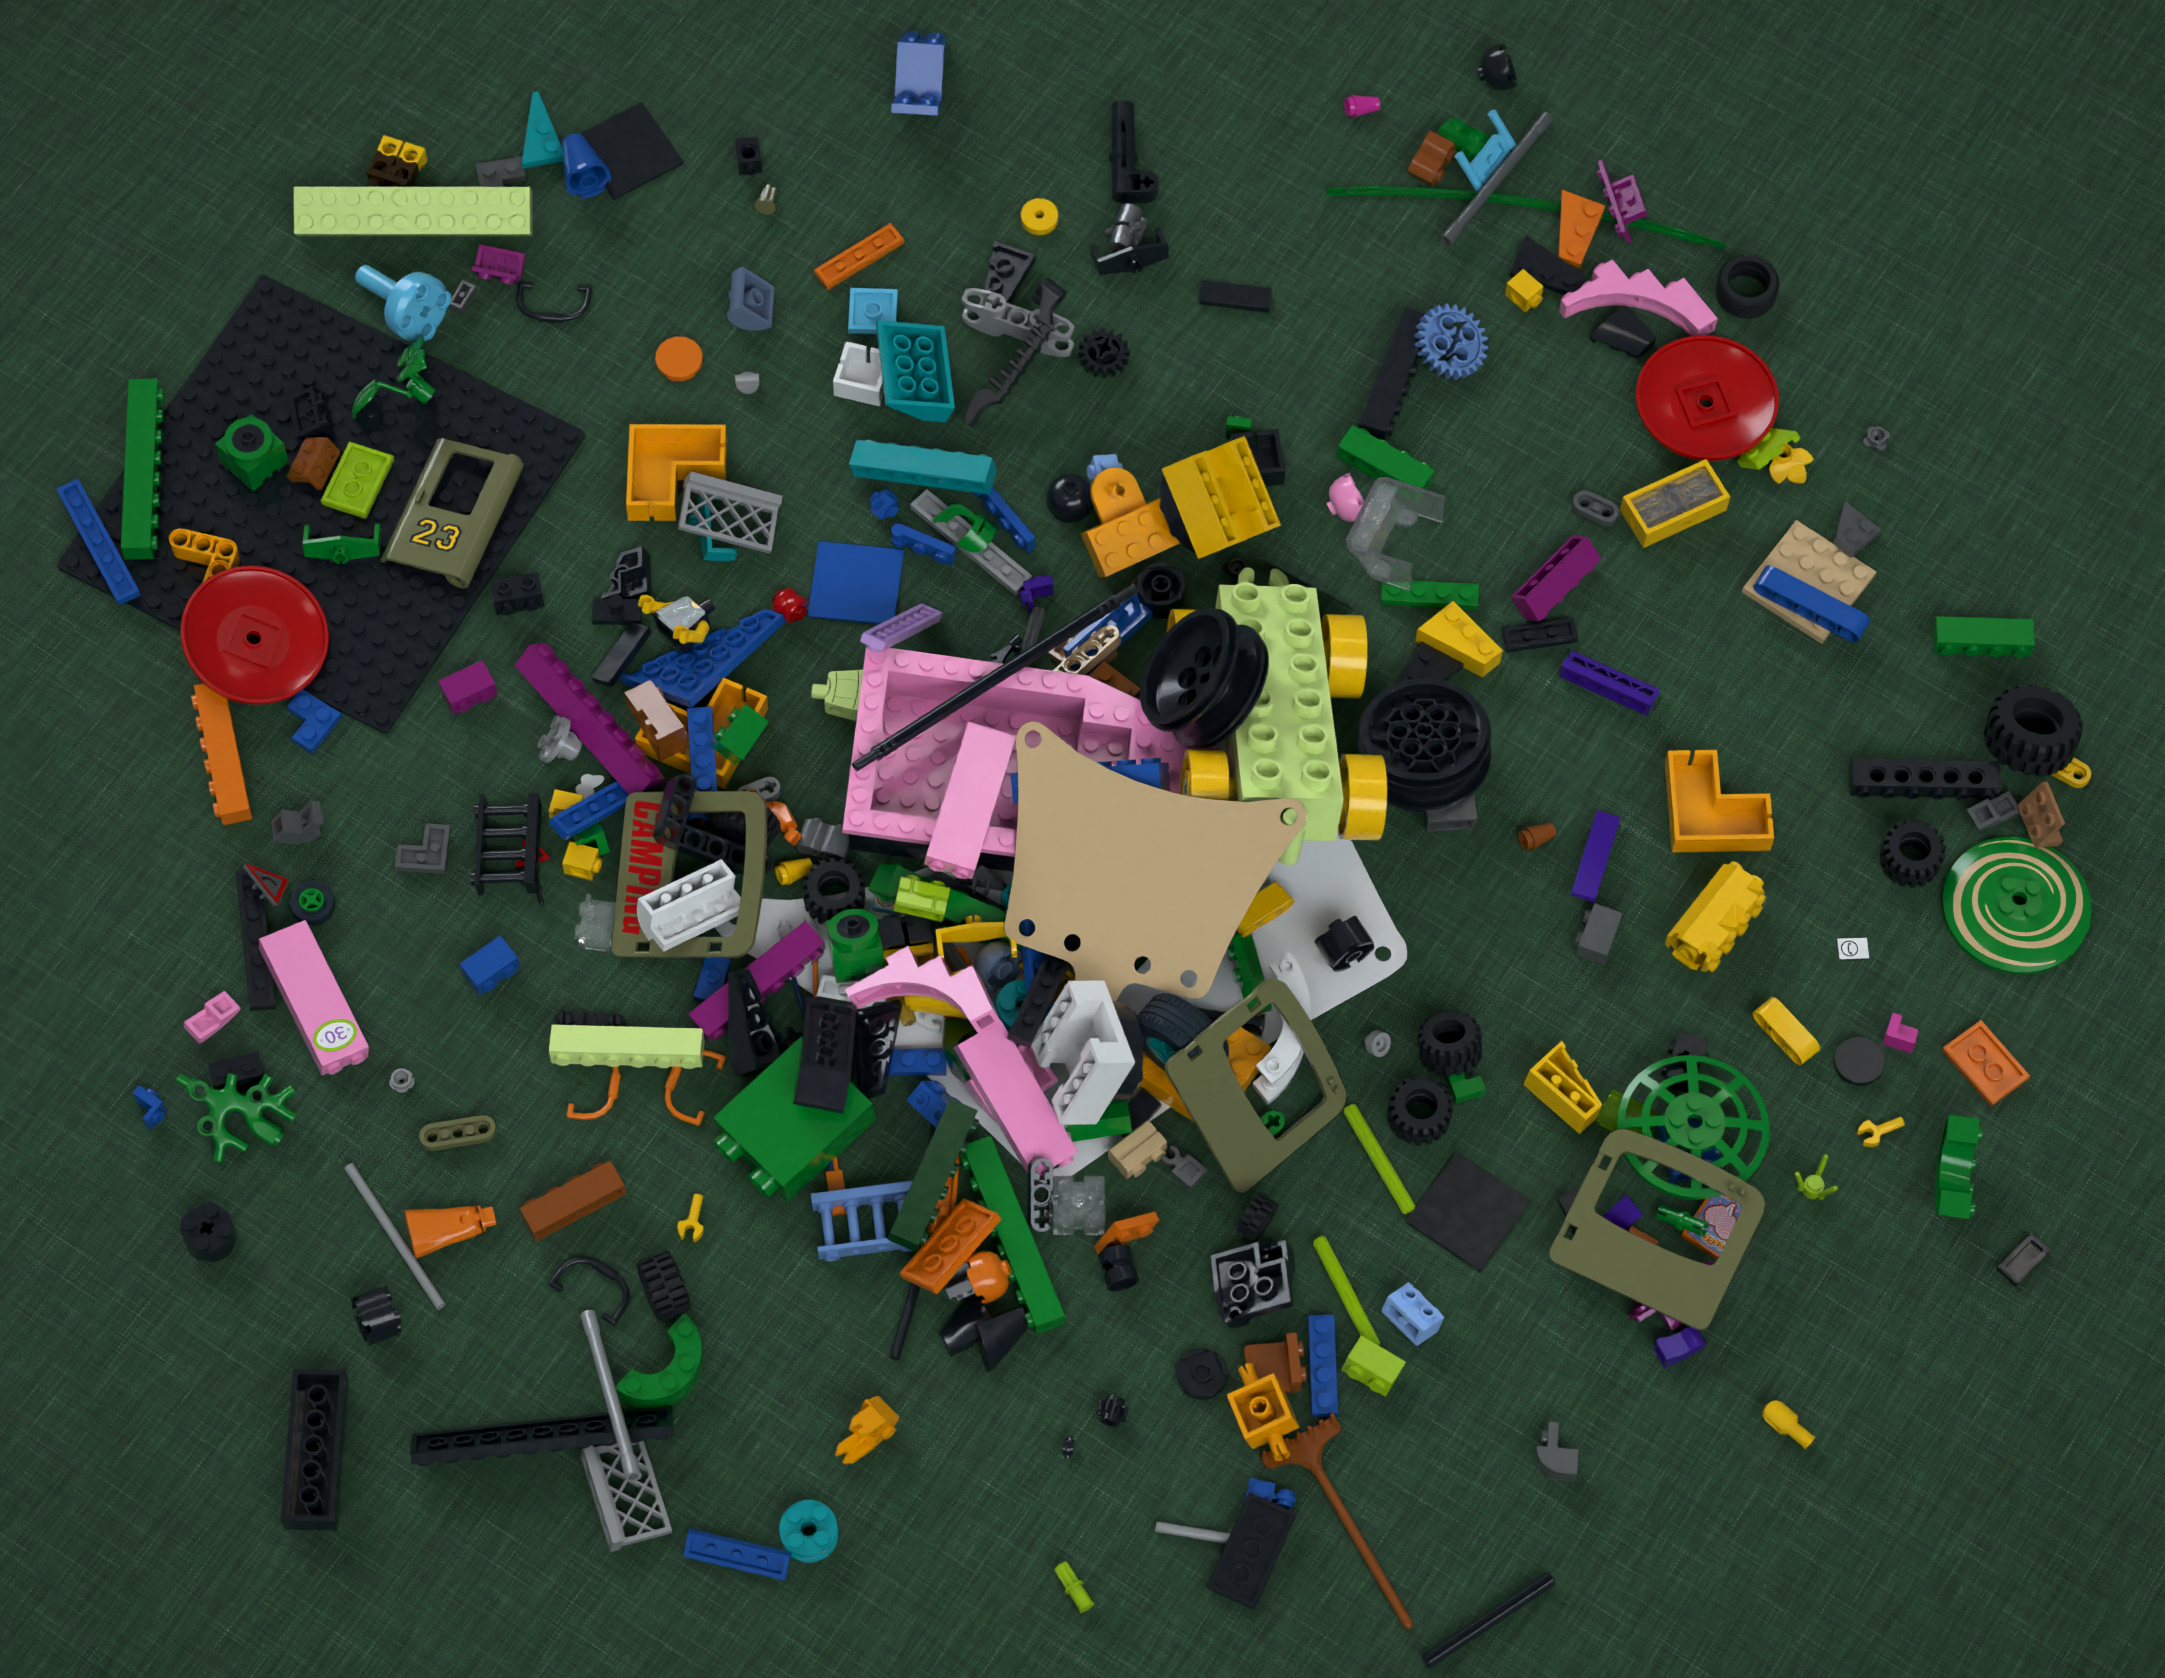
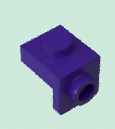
[1019,575,1053,612]

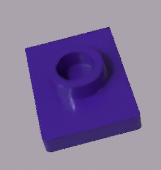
[1600,1196,1643,1230]

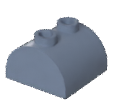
[727,267,774,331]

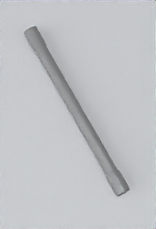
[581,1310,641,1482]

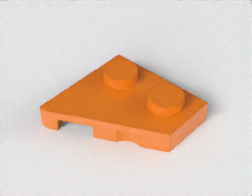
[1094,1212,1159,1254]

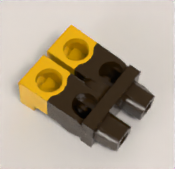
[367,135,428,187]

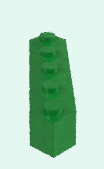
[868,862,1022,953]

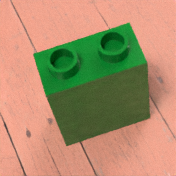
[712,1036,876,1202]

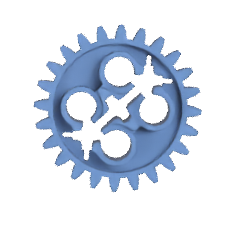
[1414,304,1488,380]

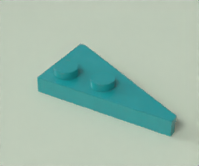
[521,91,563,169]

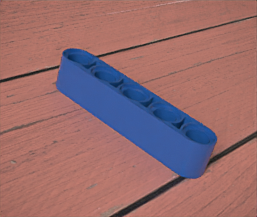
[1753,565,1870,642]

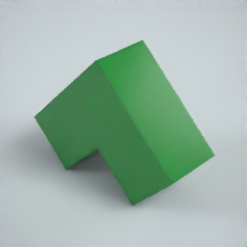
[1445,1072,1486,1104]

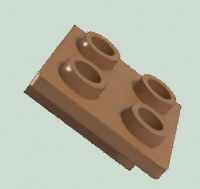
[2017,782,2065,848]

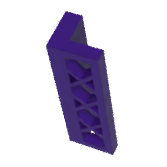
[1559,651,1660,716]

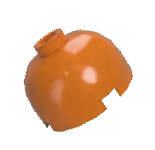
[965,1251,1012,1304]

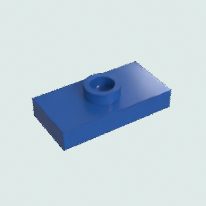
[694,957,732,1002]

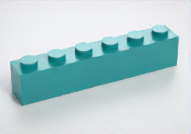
[849,440,997,494]

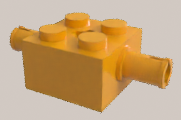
[1227,1363,1300,1461]

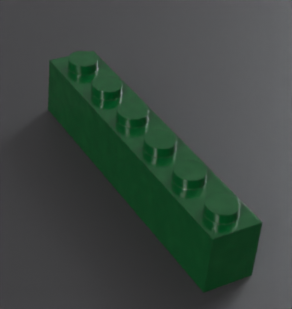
[887,1098,979,1252]

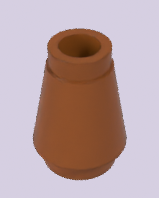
[1518,823,1556,851]

